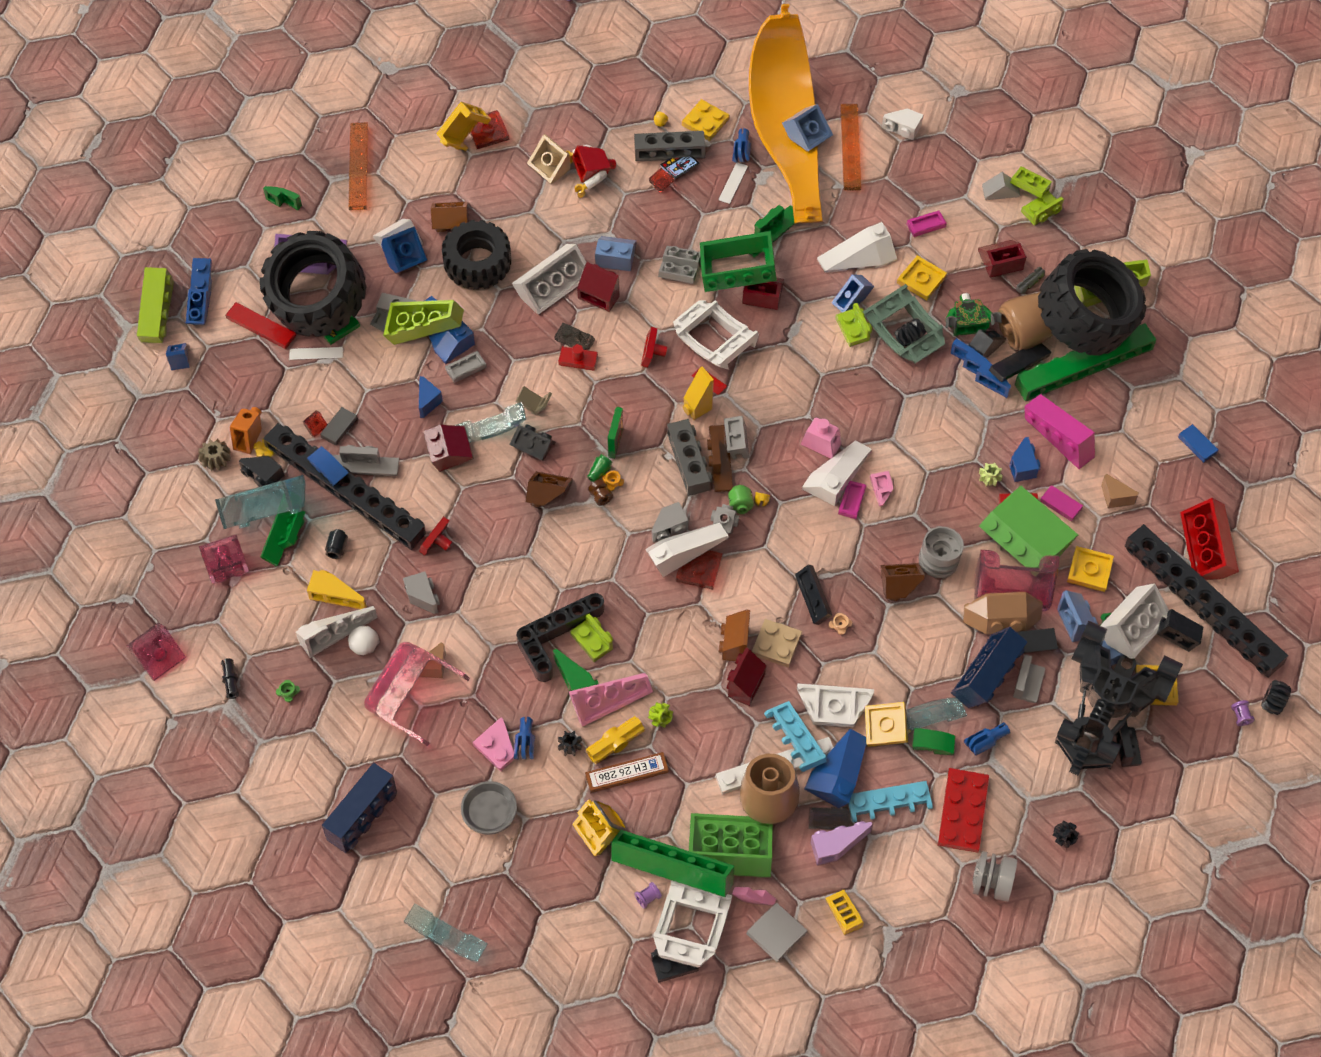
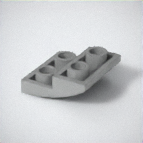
[658,246,701,284]
[746,903,807,962]

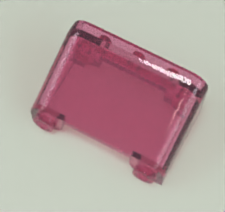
[974,549,1059,611]

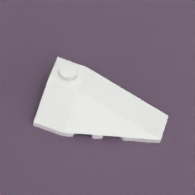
[296,606,377,658]

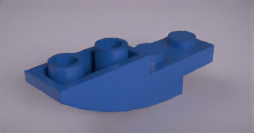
[186,258,212,325]

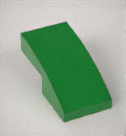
[263,186,302,210]
[912,728,956,755]

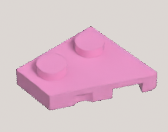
[473,718,514,772]

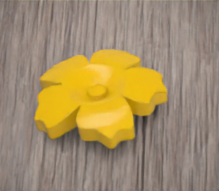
[253,438,274,458]

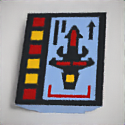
[660,157,699,179]

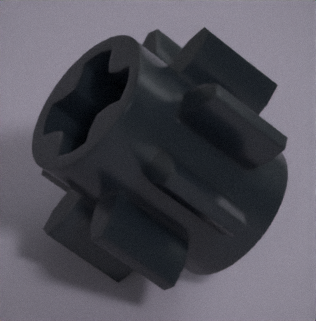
[558,731,582,756]
[1052,821,1079,848]

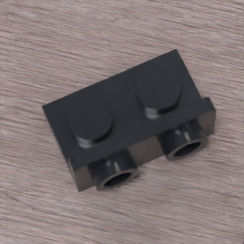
[509,424,556,461]
[1115,720,1142,767]
[651,949,699,983]

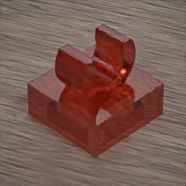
[649,168,674,192]
[302,410,328,437]

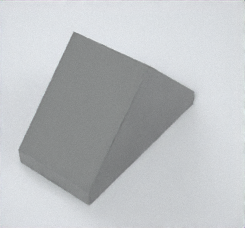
[982,172,1020,200]

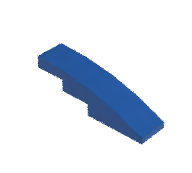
[951,338,1011,398]

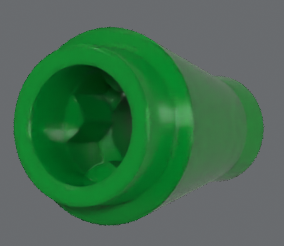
[587,454,612,482]

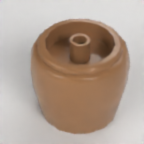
[998,292,1053,351]
[740,753,800,824]

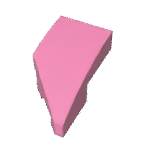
[870,471,893,507]
[732,887,776,905]

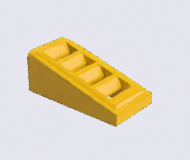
[825,890,864,935]

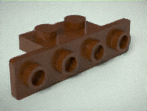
[707,425,733,492]

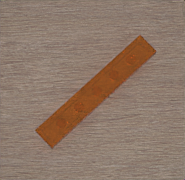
[840,104,861,191]
[348,122,368,210]

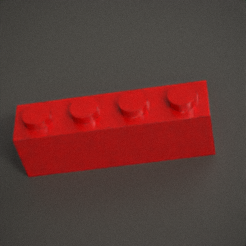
[1180,498,1239,580]

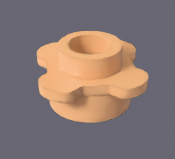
[829,613,852,635]

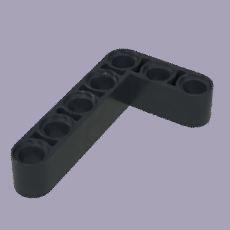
[516,593,604,682]

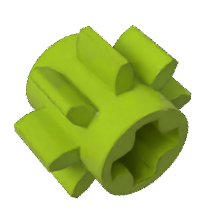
[648,702,673,728]

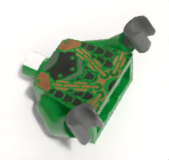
[945,293,1002,336]

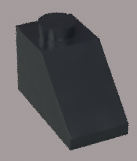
[969,328,1006,358]

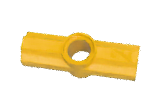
[586,716,645,764]

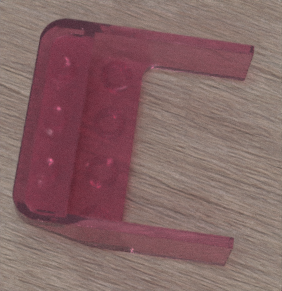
[364,642,470,747]

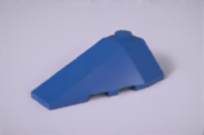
[424,296,475,364]
[804,729,866,808]

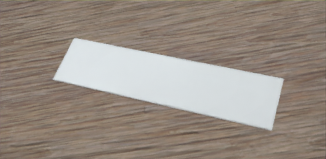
[719,163,748,204]
[289,347,343,360]

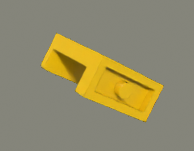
[436,102,491,151]

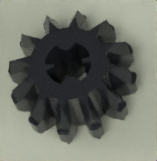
[894,318,927,347]
[1261,680,1291,715]

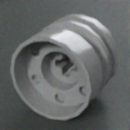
[918,526,964,578]
[972,851,1017,902]

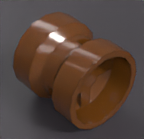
[588,479,613,506]

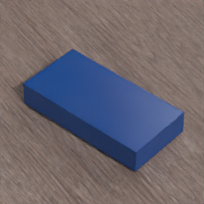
[1178,424,1218,463]

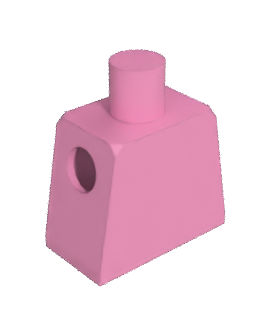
[801,418,841,459]

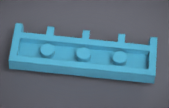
[764,701,827,772]
[848,781,933,823]

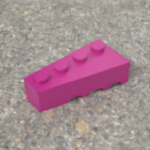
[1024,394,1095,469]

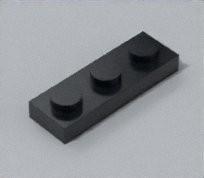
[795,564,832,625]

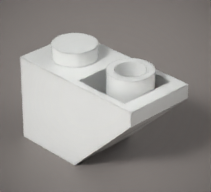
[882,108,923,140]

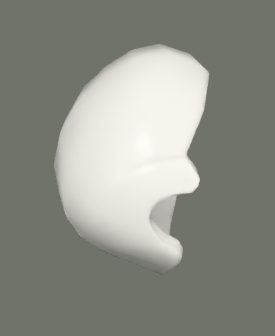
[348,626,380,655]

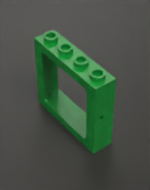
[700,231,777,292]

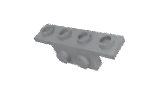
[332,445,399,476]

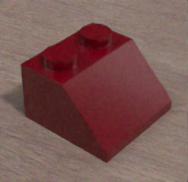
[423,424,474,472]

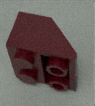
[978,240,1027,278]
[577,262,620,312]
[742,278,784,310]
[726,648,767,706]

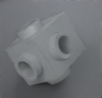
[711,504,739,534]

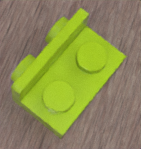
[1010,166,1052,198]
[1021,191,1064,226]
[835,303,872,347]
[570,614,613,662]

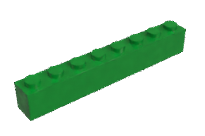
[1015,323,1157,402]

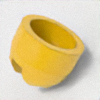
[654,111,669,127]
[754,492,770,507]

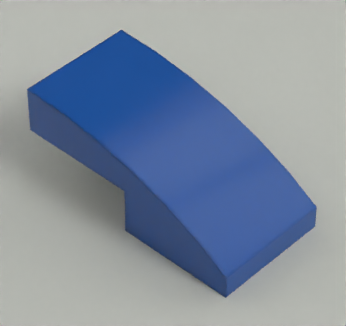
[307,446,349,486]

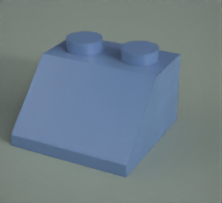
[782,104,833,151]
[595,236,637,271]
[1057,590,1098,642]

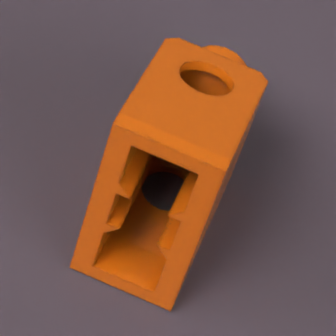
[230,407,262,454]

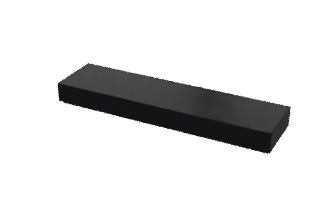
[989,343,1052,382]

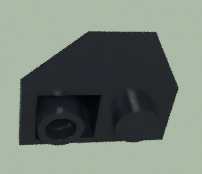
[239,456,284,491]

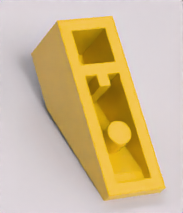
[683,366,714,420]
[307,570,367,609]

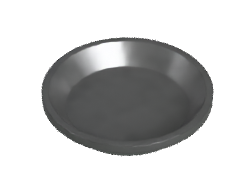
[461,781,517,835]

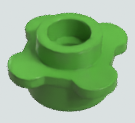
[276,680,300,702]

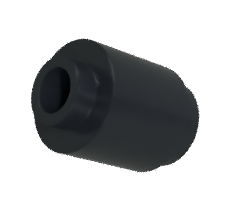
[325,529,348,559]

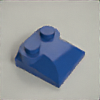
[381,226,427,273]

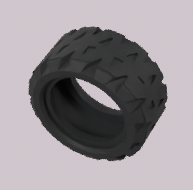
[260,231,367,337]
[1038,249,1146,355]

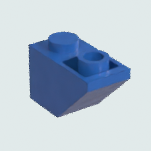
[1009,437,1041,482]

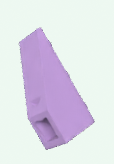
[811,821,872,865]

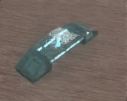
[457,402,526,442]
[906,697,967,735]
[404,903,488,962]

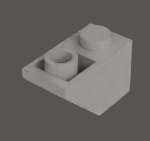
[652,502,688,543]
[403,571,440,614]

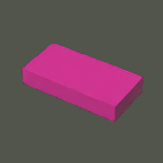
[906,210,947,237]
[838,480,866,519]
[1040,485,1083,522]

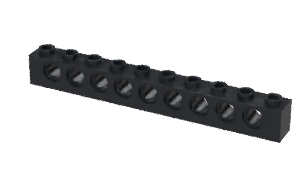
[263,423,426,551]
[1125,524,1289,678]

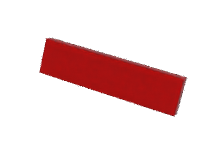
[225,302,296,349]

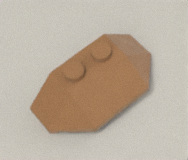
[963,592,1043,634]

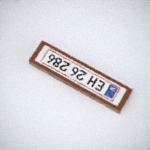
[585,752,669,793]

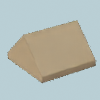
[527,134,570,184]

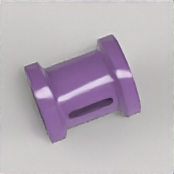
[1231,700,1255,726]
[634,882,662,909]

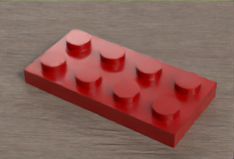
[937,768,989,853]

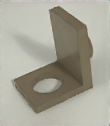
[515,386,552,415]

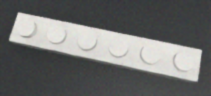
[715,737,834,795]

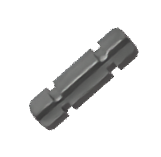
[1016,267,1045,294]

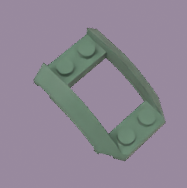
[863,284,945,364]

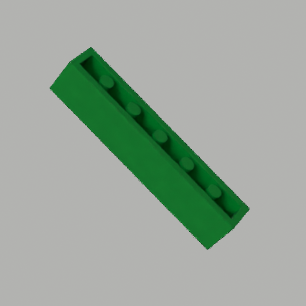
[611,830,734,897]

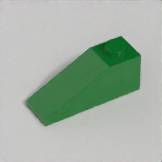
[553,649,599,691]

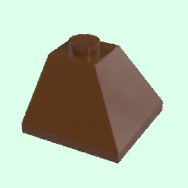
[525,471,573,507]
[880,563,925,601]

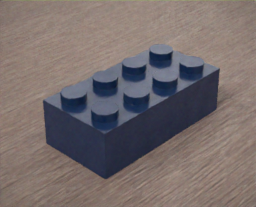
[951,627,1027,708]
[322,762,397,853]

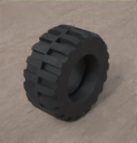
[442,220,512,290]

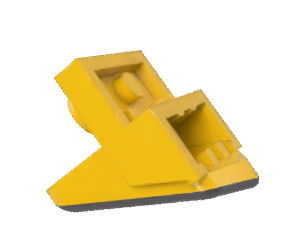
[572,800,626,856]

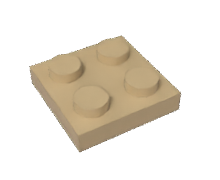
[752,619,802,668]

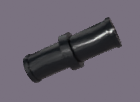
[221,658,239,699]

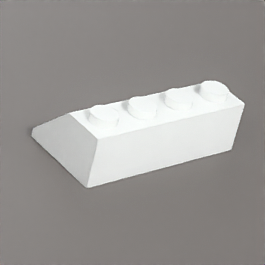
[512,244,587,314]
[1100,583,1169,659]

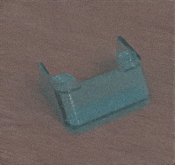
[215,475,306,529]

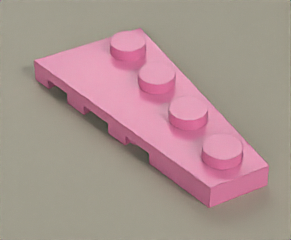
[569,673,653,727]

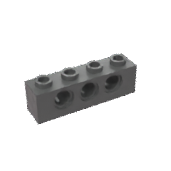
[634,131,705,161]
[667,419,712,496]

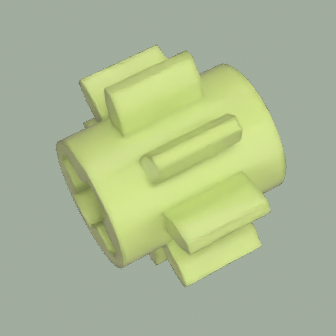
[979,463,1002,486]

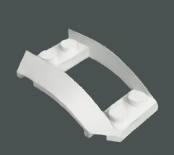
[673,300,759,370]
[653,880,732,967]

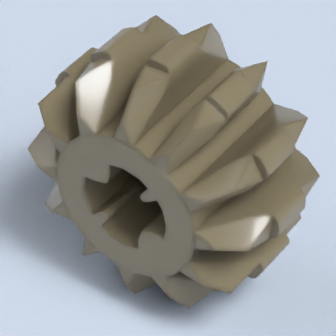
[198,438,231,471]

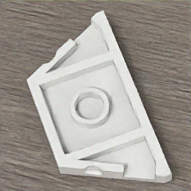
[797,684,874,728]

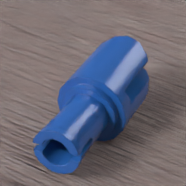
[732,128,751,163]
[514,717,535,759]
[964,722,1010,756]

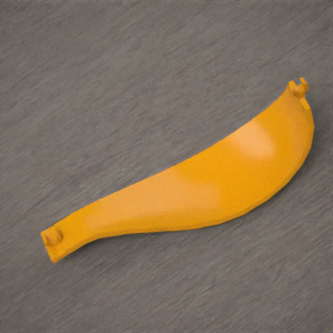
[749,4,823,223]

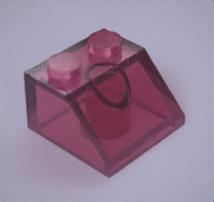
[199,534,249,584]
[126,622,186,681]

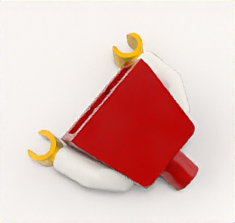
[566,145,616,198]

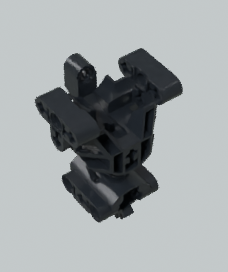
[1055,621,1183,776]

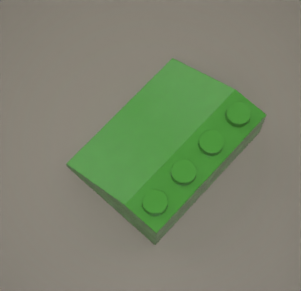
[979,486,1078,578]
[689,813,772,877]

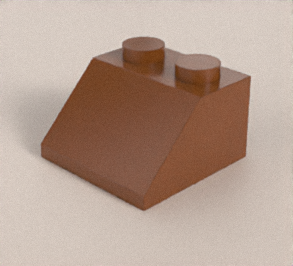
[431,201,468,232]
[719,609,750,661]

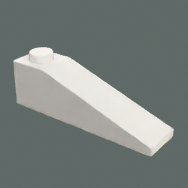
[817,222,897,273]
[802,440,872,506]
[645,523,729,577]

